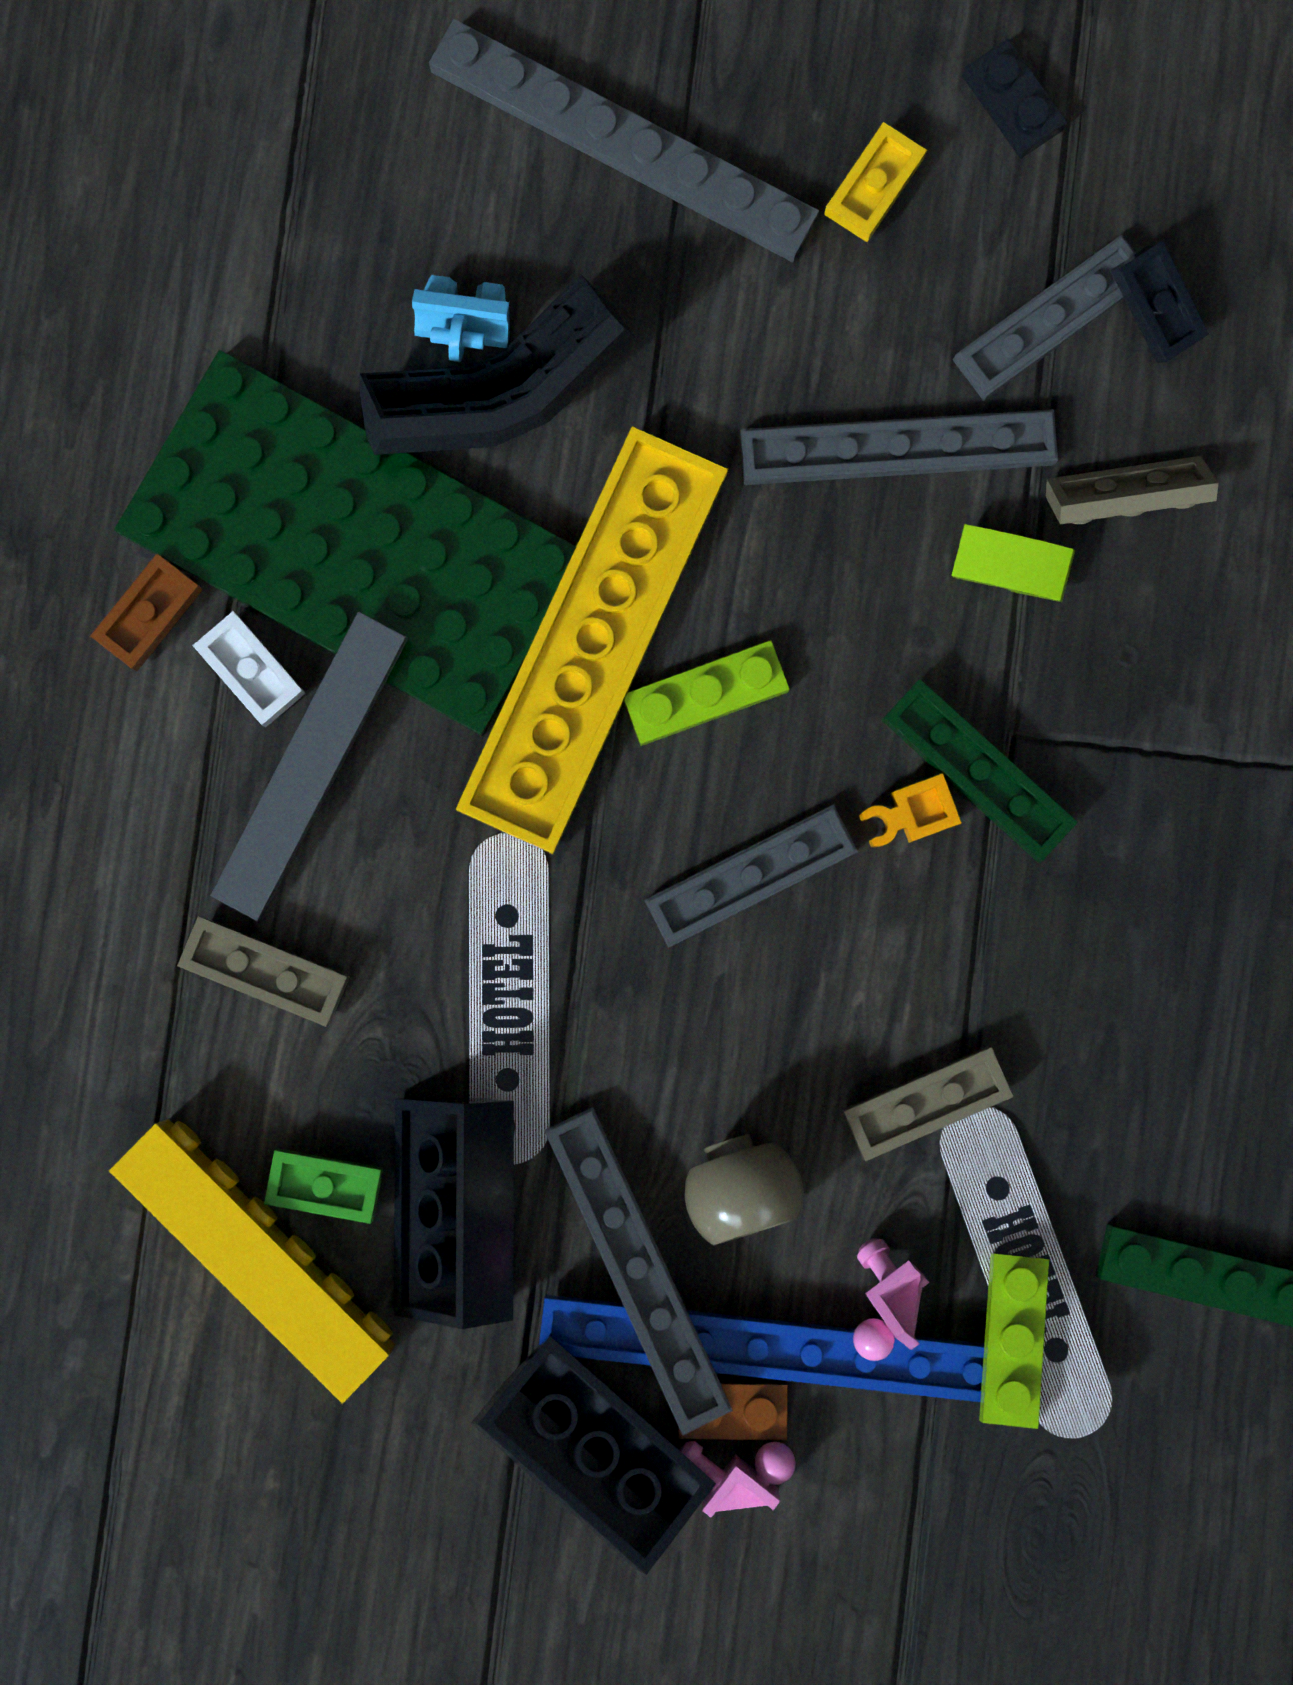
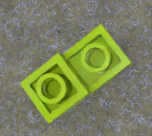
[952,524,1075,602]

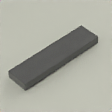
[953,235,1136,401]
[644,805,858,948]

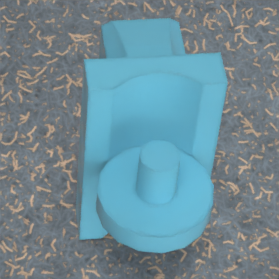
[412,275,510,362]

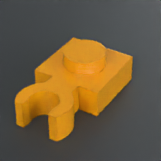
[859,773,962,847]

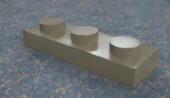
[1046,456,1219,524]
[177,916,350,1027]
[842,1046,1013,1161]

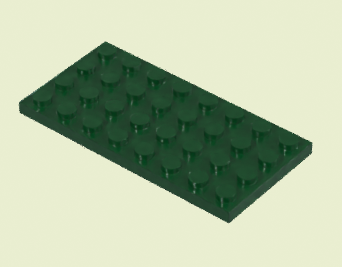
[114,350,576,737]

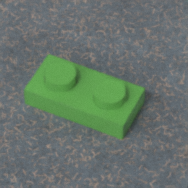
[264,1148,384,1224]

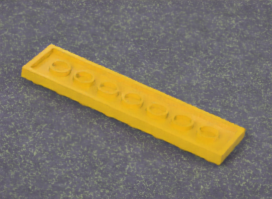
[455,426,728,855]

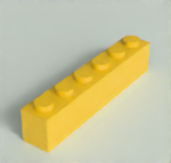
[109,1119,396,1404]

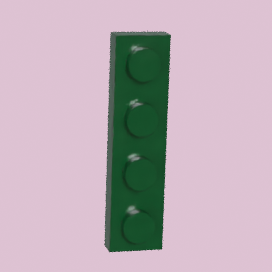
[882,679,1078,862]
[1095,1224,1293,1327]

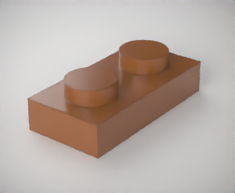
[90,554,203,672]
[678,1380,788,1440]

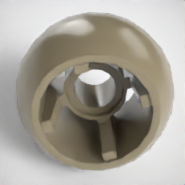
[685,1134,804,1246]

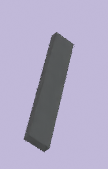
[740,409,1058,485]
[210,612,409,921]
[544,1108,733,1435]

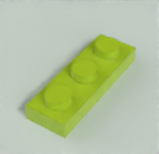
[624,640,790,746]
[979,1253,1049,1429]

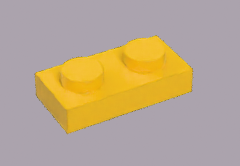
[824,122,927,242]

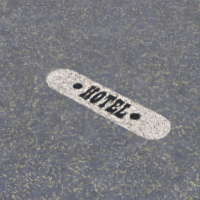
[469,833,550,1165]
[940,1107,1112,1438]

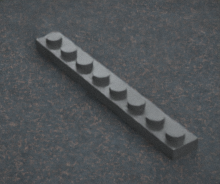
[429,19,819,263]

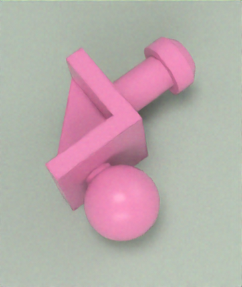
[853,1238,930,1361]
[679,1441,796,1517]

